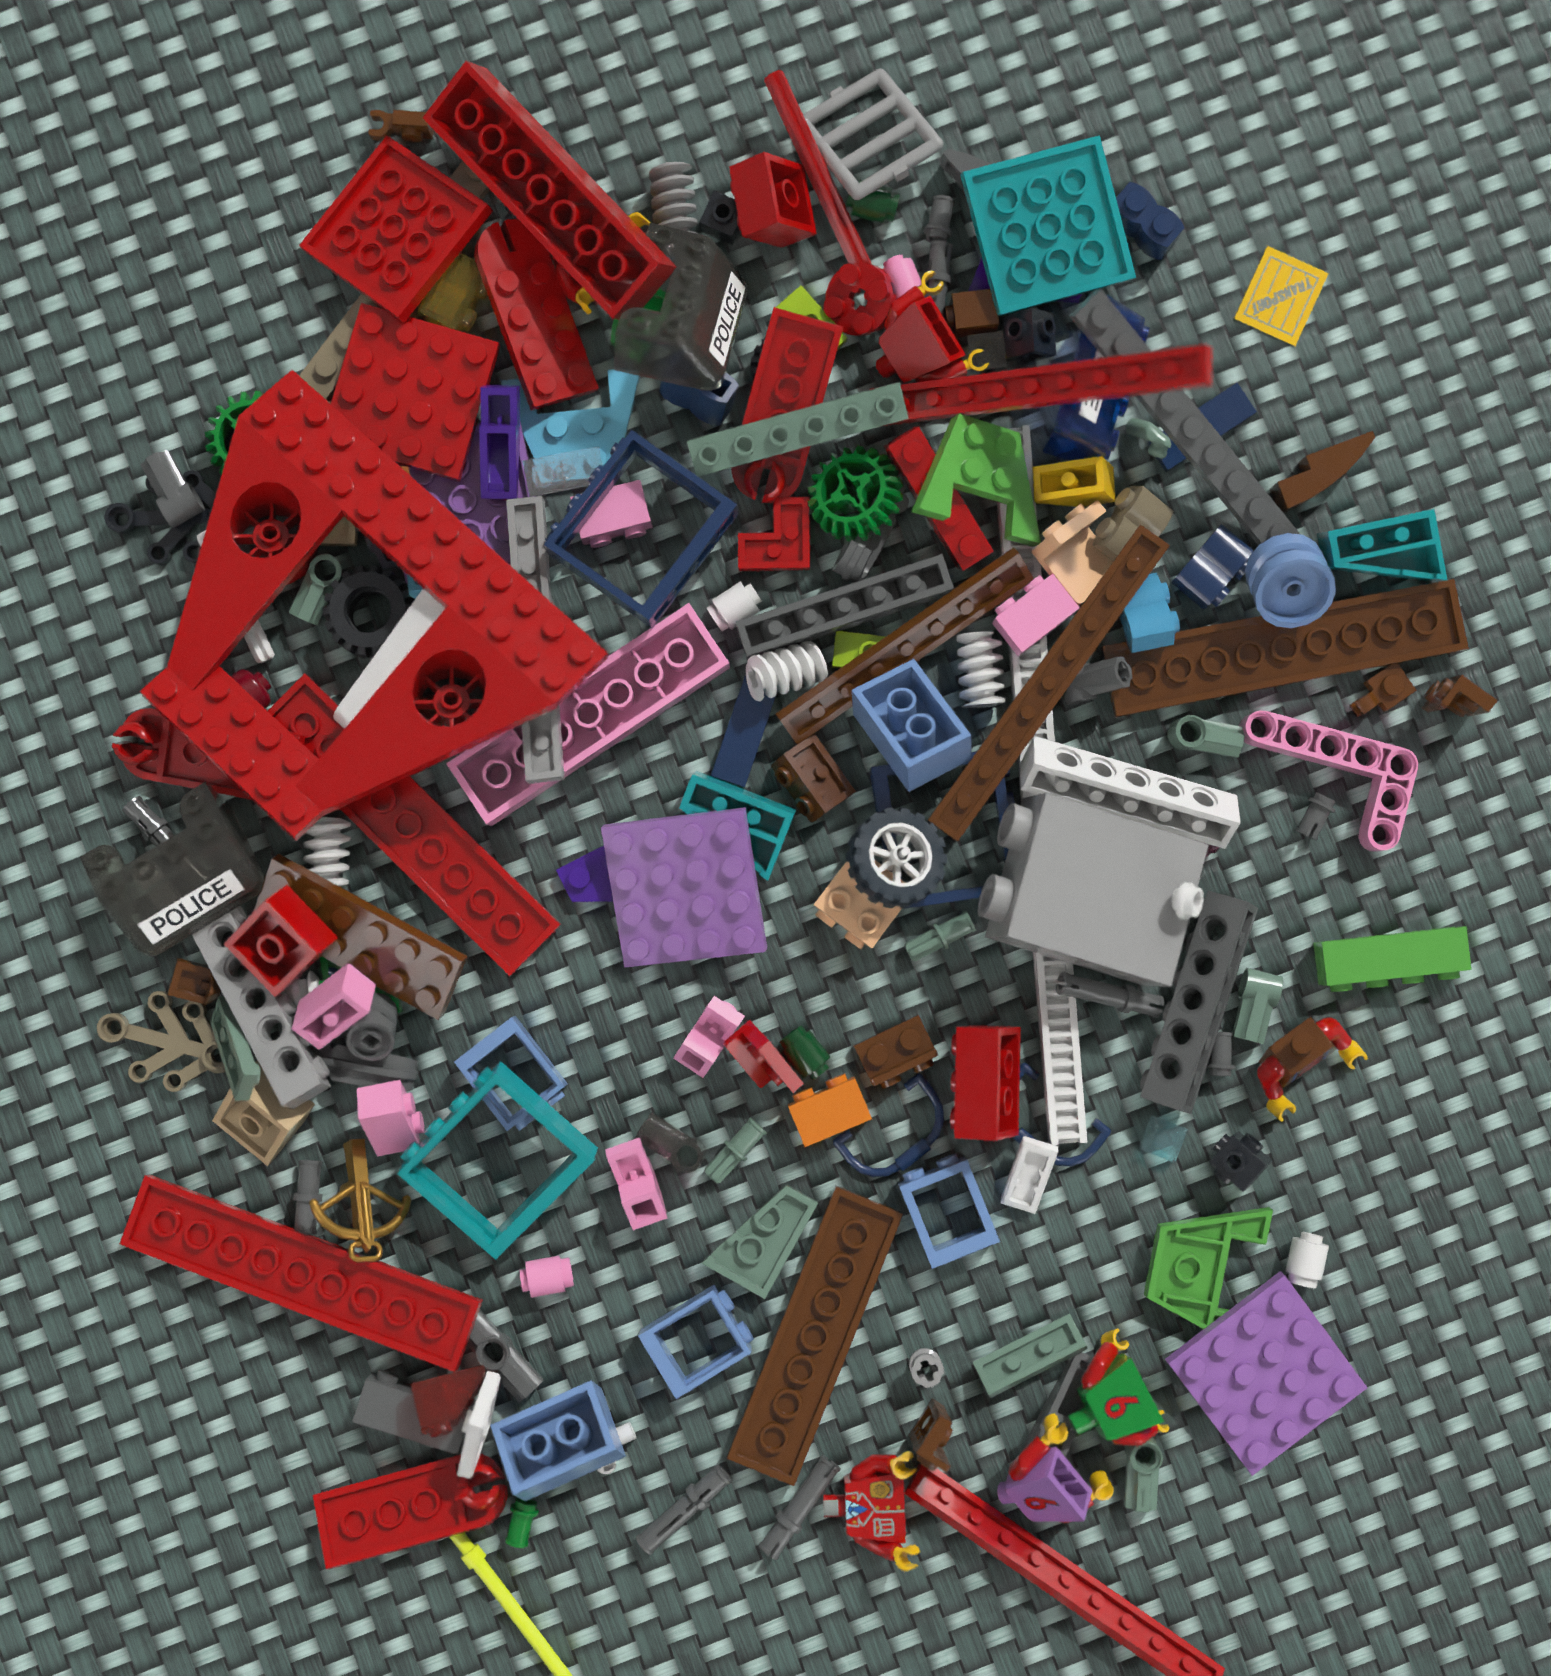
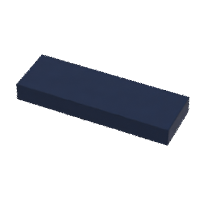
[1147,383,1257,472]
[711,674,778,788]

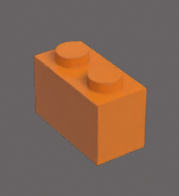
[788,1073,872,1147]

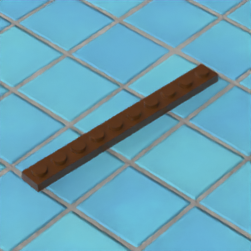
[928,524,1170,842]

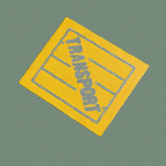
[1234,246,1329,346]

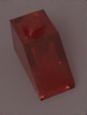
[411,1365,486,1438]

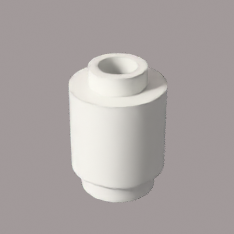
[707,581,762,632]
[1285,1232,1329,1288]

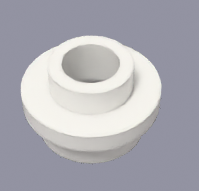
[1172,882,1203,920]

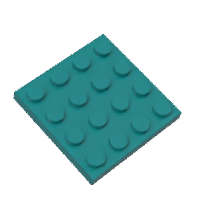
[960,135,1136,317]

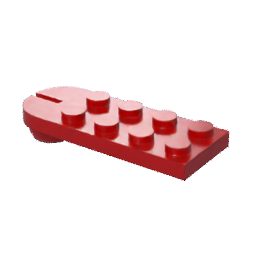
[474,219,599,411]
[731,307,843,503]
[112,707,305,800]
[313,1453,508,1570]

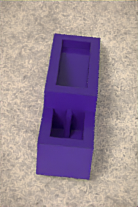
[479,385,520,499]

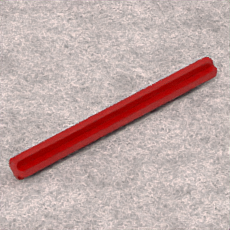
[764,70,872,264]

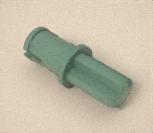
[904,910,976,961]
[704,1117,767,1183]

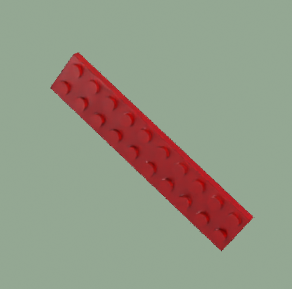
[268,673,562,976]
[120,1174,483,1372]

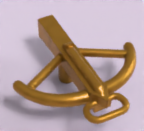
[309,1139,411,1262]

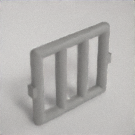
[803,69,943,200]

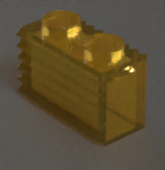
[417,253,488,332]

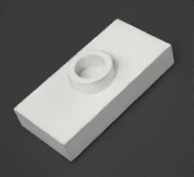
[1001,1136,1058,1214]

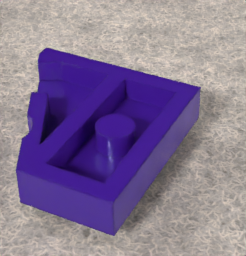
[556,845,613,902]

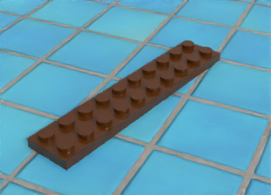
[1101,579,1469,718]

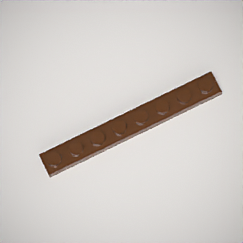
[776,547,1034,745]

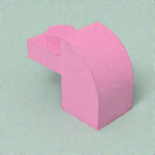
[673,996,744,1078]
[605,1137,667,1230]

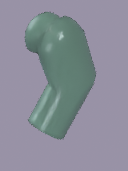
[1126,418,1171,459]

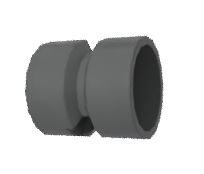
[346,993,398,1061]

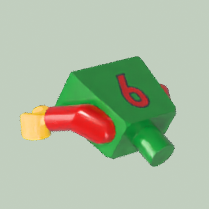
[1067,1328,1169,1446]

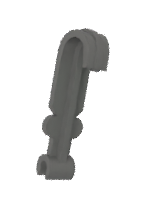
[832,461,909,582]
[272,1036,418,1091]

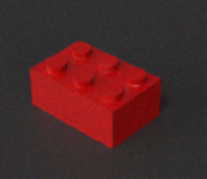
[950,1025,1021,1141]

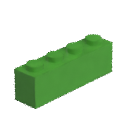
[1313,926,1472,992]

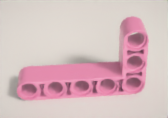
[1239,711,1418,852]

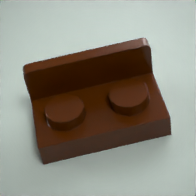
[1422,675,1498,717]
[771,733,856,823]
[853,1015,938,1089]
[908,1398,953,1473]

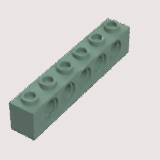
[687,382,909,477]

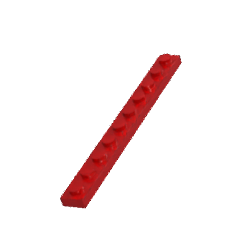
[870,344,1212,426]
[904,1463,1225,1676]

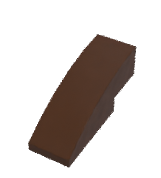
[1270,431,1375,513]

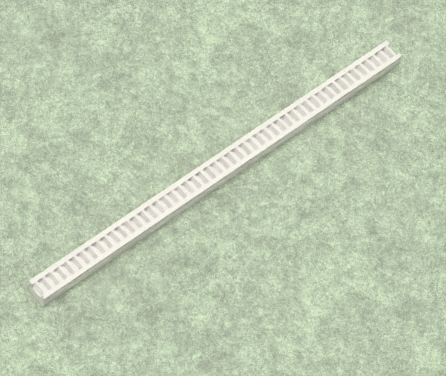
[997,425,1087,1145]

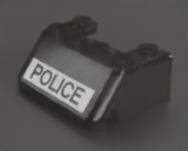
[614,223,748,391]
[80,781,265,957]

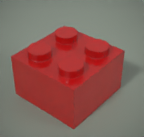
[729,152,817,248]
[224,885,338,997]

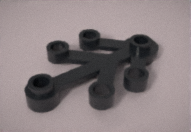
[104,470,216,566]

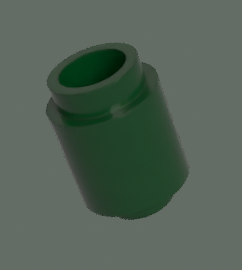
[846,180,900,224]
[779,1025,831,1080]

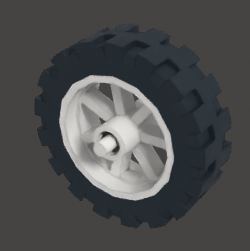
[846,808,947,908]

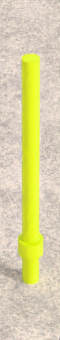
[450,1533,573,1676]

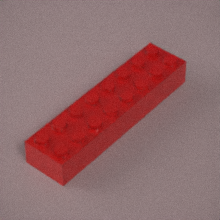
[422,61,677,322]

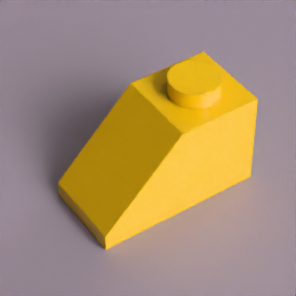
[1032,456,1115,507]

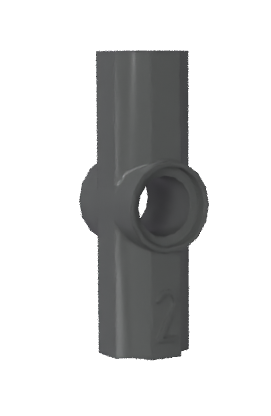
[467,1310,544,1403]

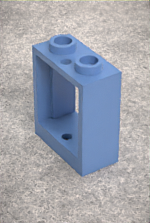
[454,1016,568,1131]
[898,1154,1000,1269]
[638,1285,754,1399]

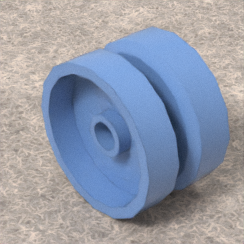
[1245,533,1336,628]

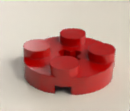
[823,262,896,336]

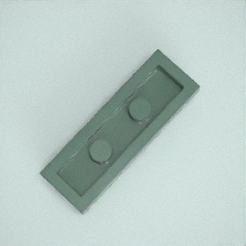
[210,996,260,1101]
[973,1313,1088,1398]

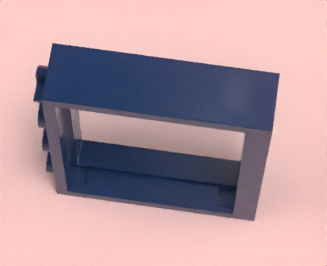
[544,430,739,629]
[870,752,1015,909]

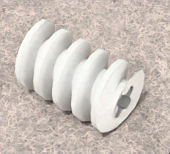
[956,632,1005,708]
[746,641,828,701]
[303,817,351,887]

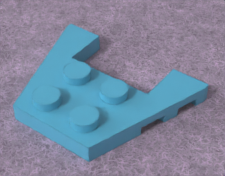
[501,367,641,485]

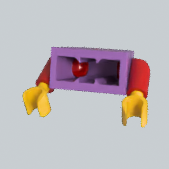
[997,1413,1114,1523]

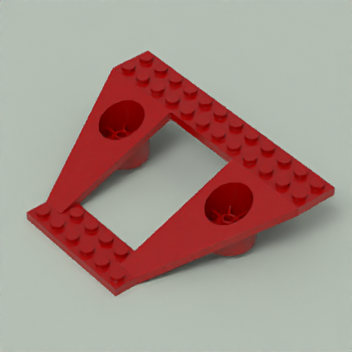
[140,370,608,841]

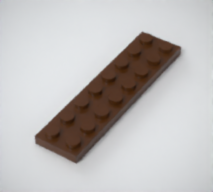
[727,1185,903,1486]

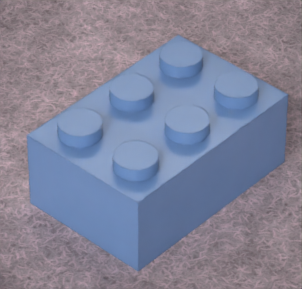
[852,659,971,792]
[490,1380,626,1501]

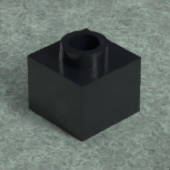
[699,190,740,245]

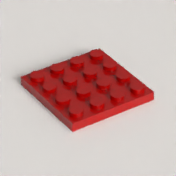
[299,135,493,323]
[331,303,500,482]

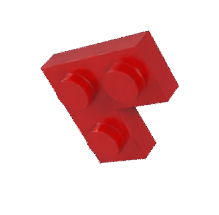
[738,497,810,571]

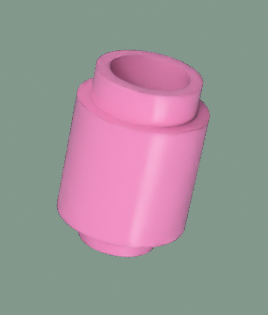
[883,255,921,299]
[519,1255,574,1298]

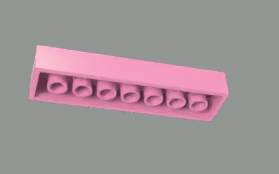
[446,603,730,826]

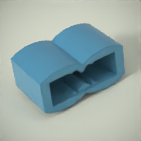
[1119,573,1180,653]

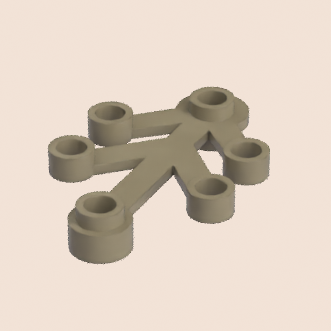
[97,991,225,1092]

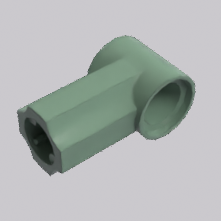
[288,554,342,626]
[1167,715,1245,758]
[1232,968,1283,1044]
[1124,1438,1163,1512]

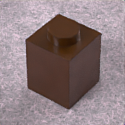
[944,289,999,338]

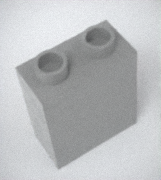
[978,793,1208,987]

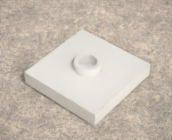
[457,1371,501,1478]

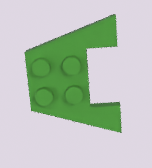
[912,413,1041,547]
[1144,1207,1273,1329]

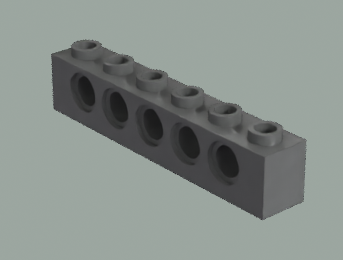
[736,554,954,661]
[1140,890,1258,1114]

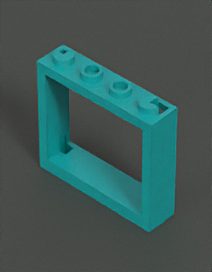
[397,1061,598,1260]

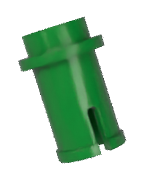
[505,1497,539,1548]

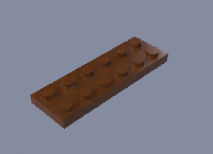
[254,854,468,1020]

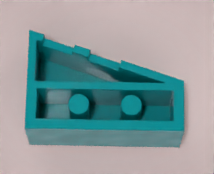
[1317,509,1447,582]
[679,771,796,881]

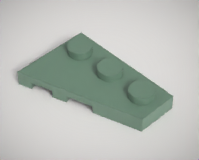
[702,1184,818,1299]

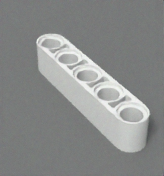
[333,589,445,729]

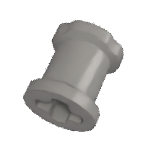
[909,1348,944,1388]

